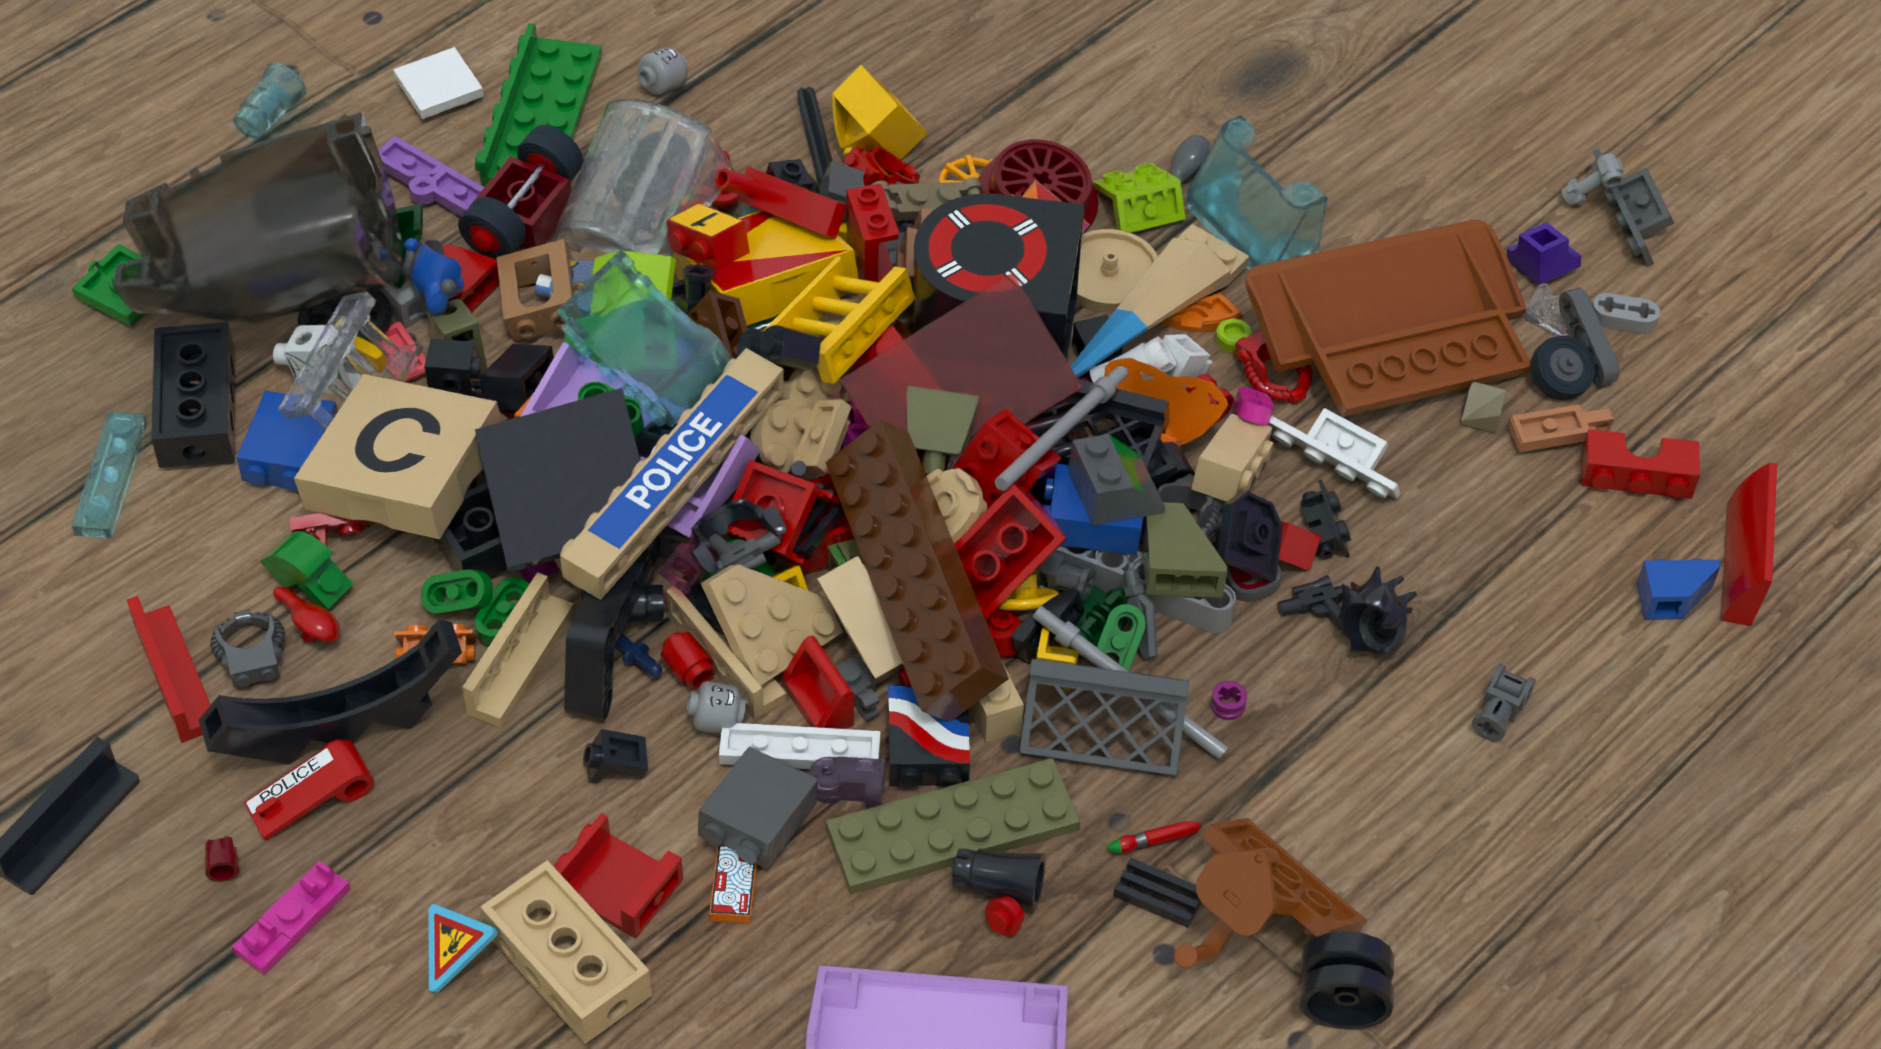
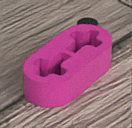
[1233,387,1274,425]

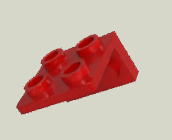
[952,409,1062,510]

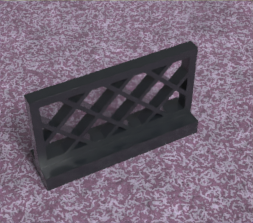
[1012,366,1169,470]

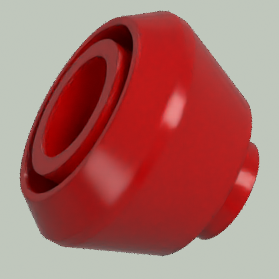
[986,609,1022,657]

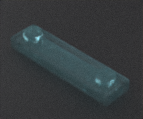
[72,411,147,538]

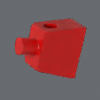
[443,244,500,313]

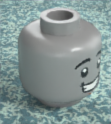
[638,47,688,95]
[686,681,746,735]

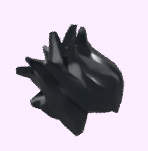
[1338,566,1417,655]

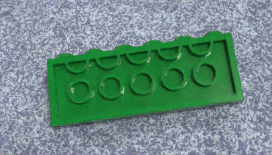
[475,23,602,186]

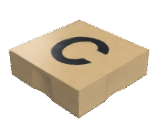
[294,374,502,539]

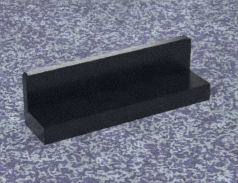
[0,737,140,895]

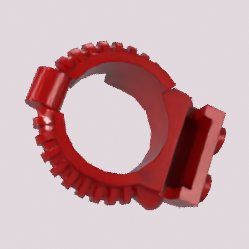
[843,146,920,186]
[1234,329,1313,405]

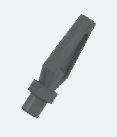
[1123,569,1158,659]

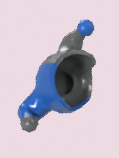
[401,238,464,315]

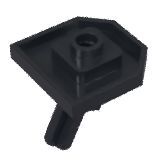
[1212,491,1283,582]

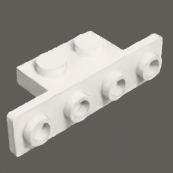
[1269,408,1401,499]

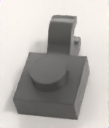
[835,656,880,722]

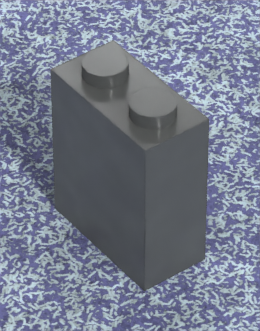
[698,746,818,870]

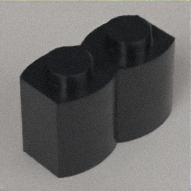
[737,325,821,374]

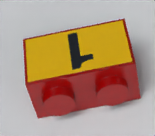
[666,203,750,270]

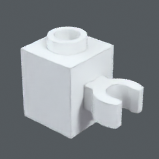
[1163,334,1213,389]

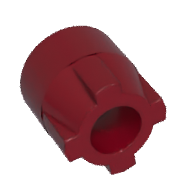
[205,836,239,882]

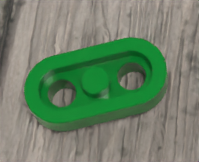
[421,570,493,614]
[475,577,529,645]
[1092,604,1146,671]

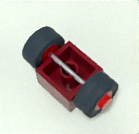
[458,125,584,260]

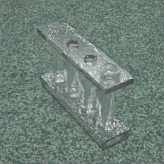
[277,291,424,430]

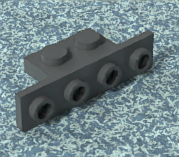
[1591,148,1674,266]

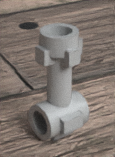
[1562,153,1624,206]

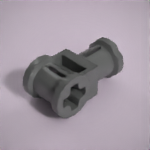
[1035,552,1096,601]
[1472,663,1536,741]

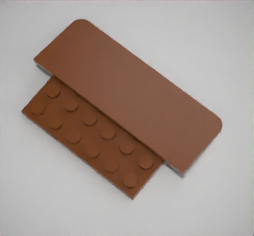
[1245,220,1530,417]

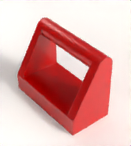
[782,636,854,729]

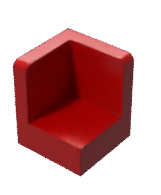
[1278,521,1321,571]

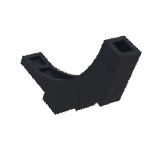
[199,619,462,764]

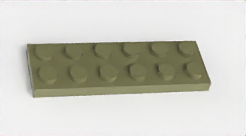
[826,758,1080,895]

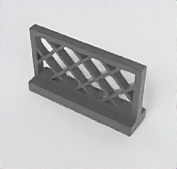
[1019,658,1189,775]

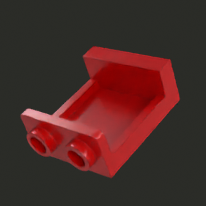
[846,184,899,282]

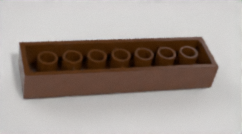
[825,419,1009,722]

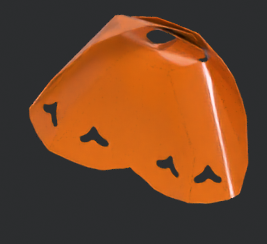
[1104,358,1228,446]

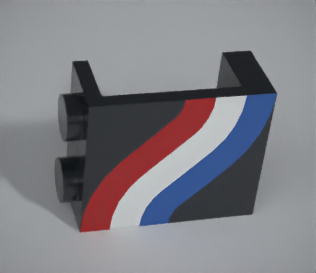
[888,685,970,788]

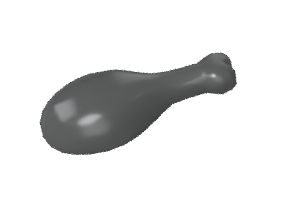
[1171,135,1210,184]

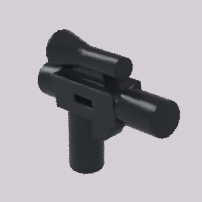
[1277,575,1343,630]

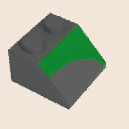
[1068,434,1165,526]

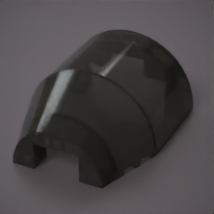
[113,112,402,324]

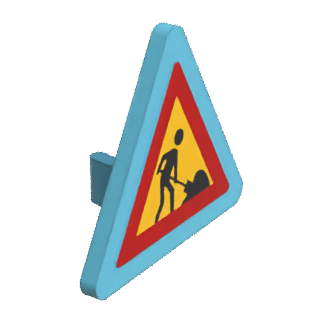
[428,904,497,993]

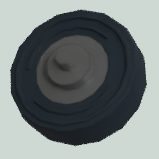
[1530,335,1595,400]

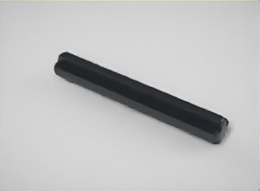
[797,87,833,184]

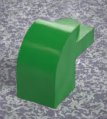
[260,531,353,610]

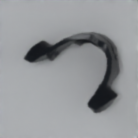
[690,499,787,573]

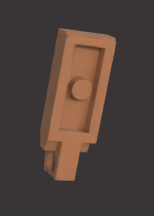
[1508,404,1614,453]

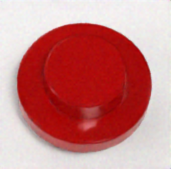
[985,896,1025,937]

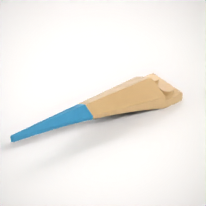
[1064,224,1249,379]

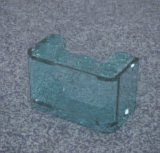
[556,249,732,427]

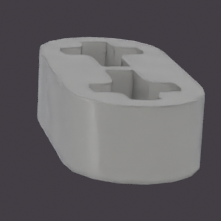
[1592,293,1660,334]

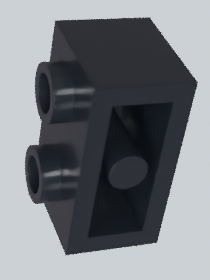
[424,339,485,399]
[480,343,554,413]

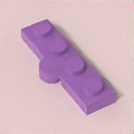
[371,136,484,216]

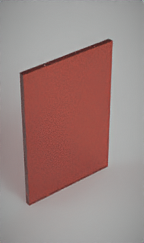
[840,273,1083,476]

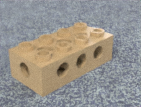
[480,860,652,1044]

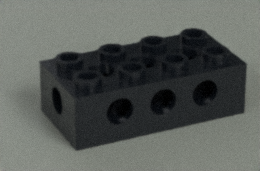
[151,322,235,468]

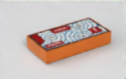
[709,844,757,924]

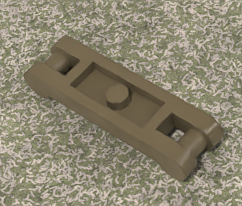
[872,177,982,221]

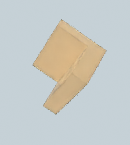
[791,399,851,481]

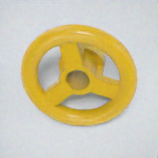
[998,572,1059,610]

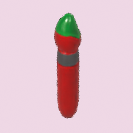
[1107,821,1201,854]

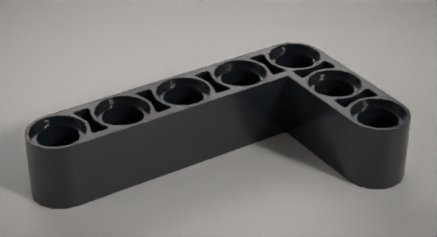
[564,535,661,721]

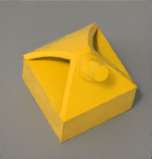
[832,65,928,166]

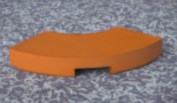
[1160,293,1243,332]

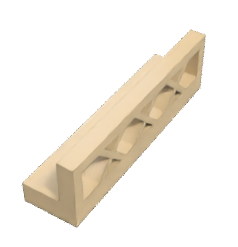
[462,572,575,728]
[666,585,787,720]

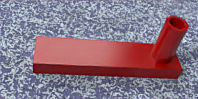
[715,166,847,239]

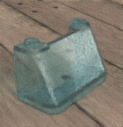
[1186,115,1328,270]

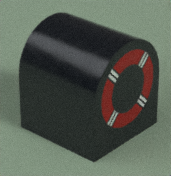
[913,193,1084,375]

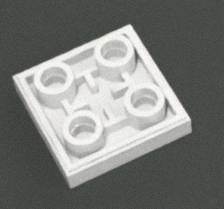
[393,47,484,119]

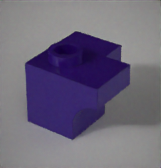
[1506,222,1581,285]

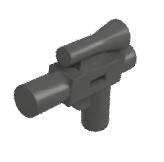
[708,532,781,574]

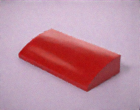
[1721,463,1777,626]

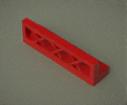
[126,596,210,743]

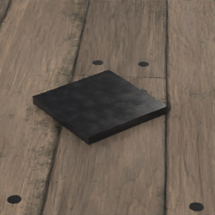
[475,388,641,572]

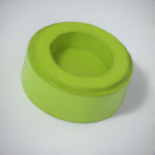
[1216,319,1252,353]

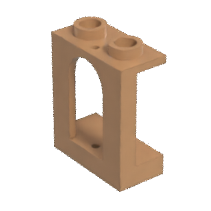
[497,239,580,342]

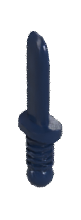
[614,633,662,678]

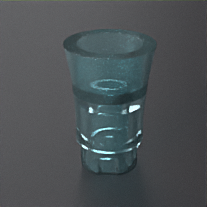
[233,62,307,139]

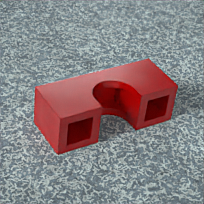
[1581,429,1700,499]

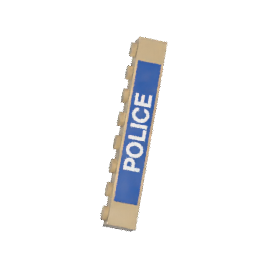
[560,348,784,600]

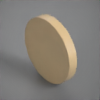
[1077,229,1158,313]

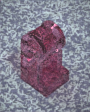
[659,537,720,595]

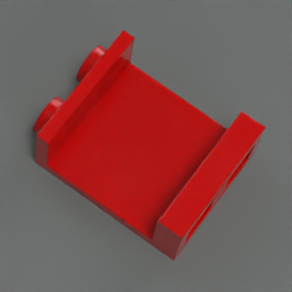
[554,813,683,939]

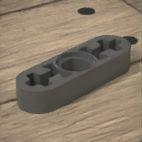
[1559,288,1619,386]

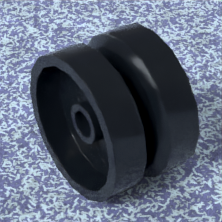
[1300,931,1394,1030]

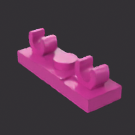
[232,861,350,976]

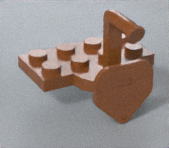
[1174,818,1367,969]

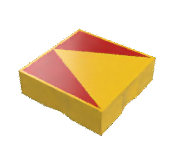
[671,210,859,326]

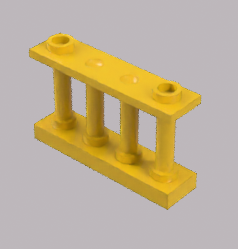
[763,256,915,384]

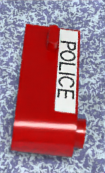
[244,739,374,841]

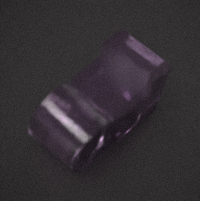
[810,756,886,809]

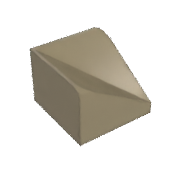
[1460,382,1507,433]

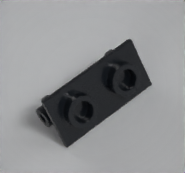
[1300,479,1352,559]

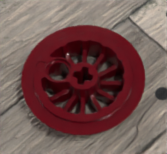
[978,139,1098,234]

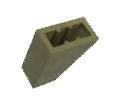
[1141,502,1227,598]

